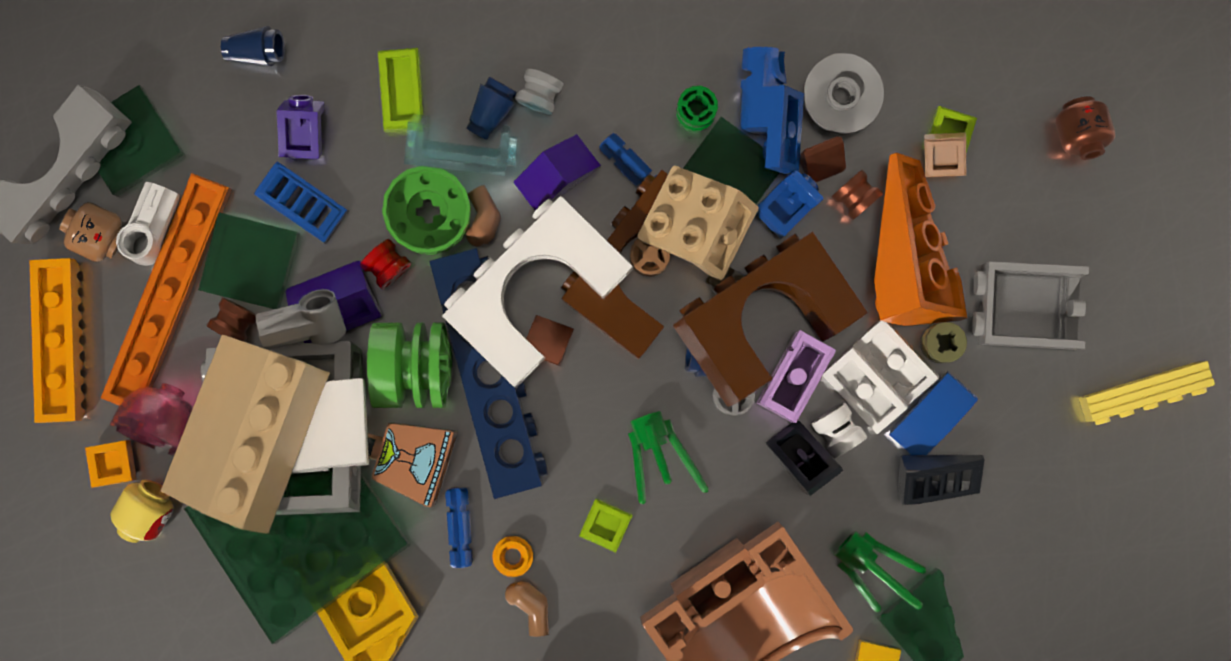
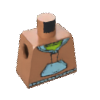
[367,423,458,508]

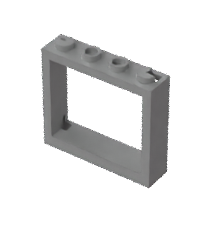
[200,341,362,515]

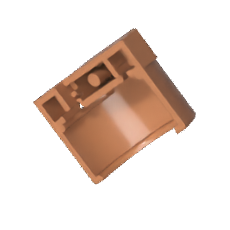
[640,522,853,661]

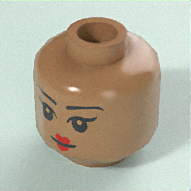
[59,202,122,262]

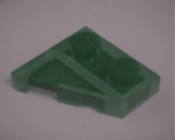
[877,567,964,661]

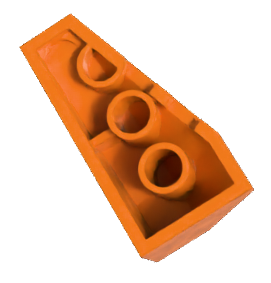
[874,152,968,326]

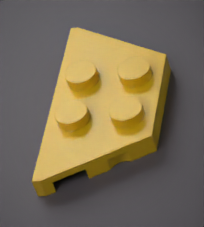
[286,546,419,661]

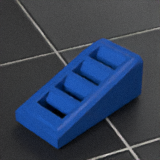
[254,161,348,244]

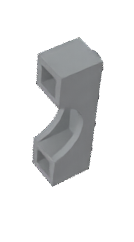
[0,85,132,244]

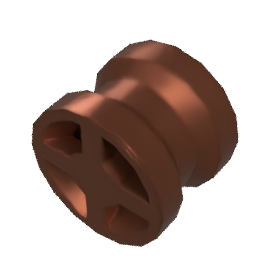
[832,169,884,220]
[206,297,256,342]

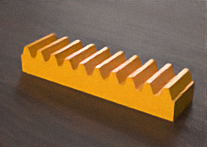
[29,258,85,423]

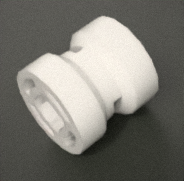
[811,402,867,458]

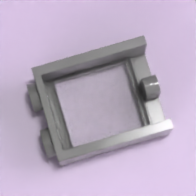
[972,261,1089,350]

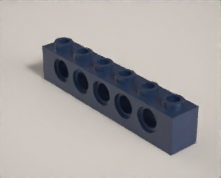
[429,248,549,499]

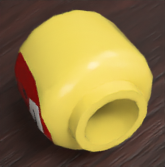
[110,479,174,543]

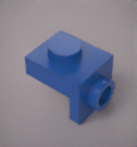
[756,170,824,239]

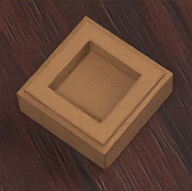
[924,132,966,177]

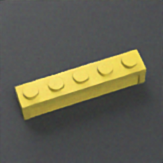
[1078,361,1215,425]

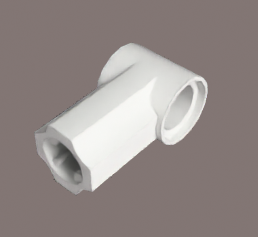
[116,182,181,266]

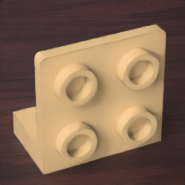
[638,166,759,281]

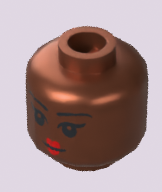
[1056,96,1115,160]

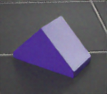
[513,134,601,211]

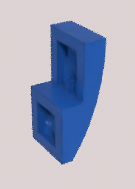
[889,371,978,455]

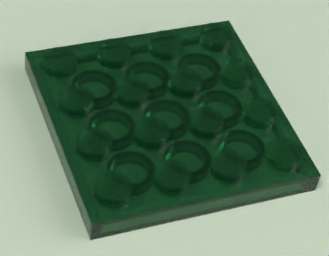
[184,468,411,644]

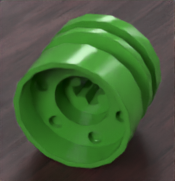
[382,165,471,255]
[367,322,453,408]

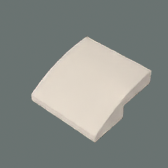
[822,320,939,434]
[292,378,369,473]

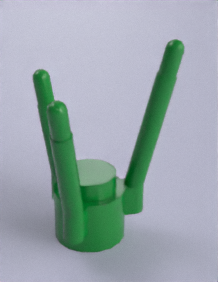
[628,411,709,504]
[834,531,927,612]

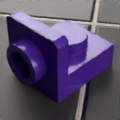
[277,95,324,159]

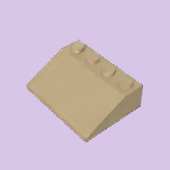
[161,334,330,534]

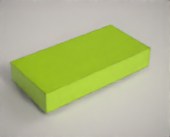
[378,48,426,133]

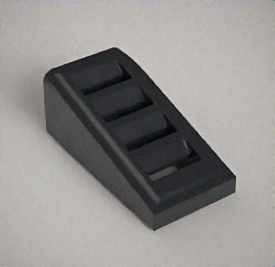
[898,455,985,505]

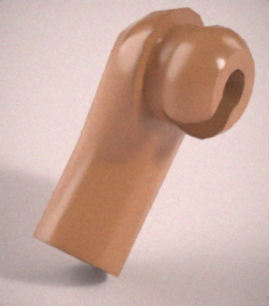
[466,185,501,247]

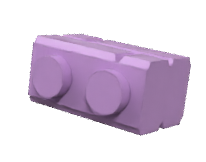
[756,330,836,423]

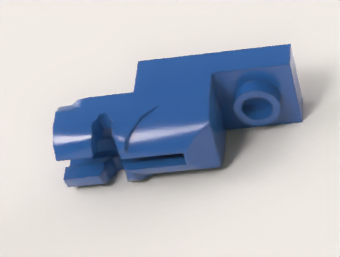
[740,47,804,174]

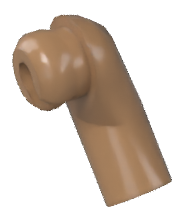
[505,581,549,637]

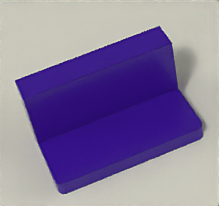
[285,260,382,343]

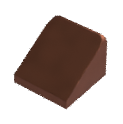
[800,136,846,182]
[526,315,574,366]

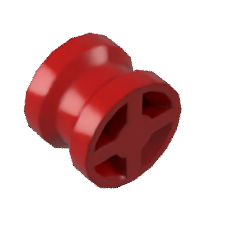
[360,239,412,290]

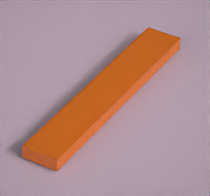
[101,173,232,413]

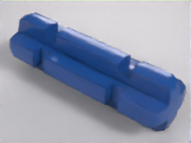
[599,133,657,187]
[445,487,473,568]

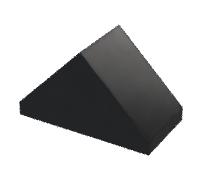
[766,420,843,496]

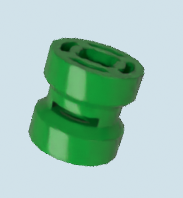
[676,85,718,133]

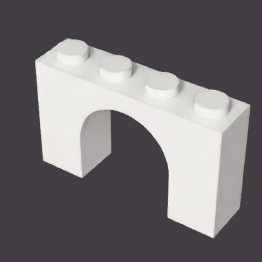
[442,196,633,387]

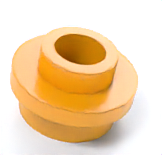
[492,536,533,577]

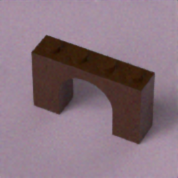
[561,170,668,360]
[673,231,868,407]

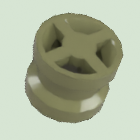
[920,322,967,363]

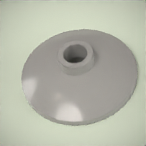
[803,53,884,134]

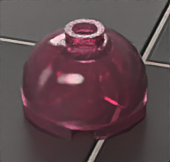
[110,383,193,456]

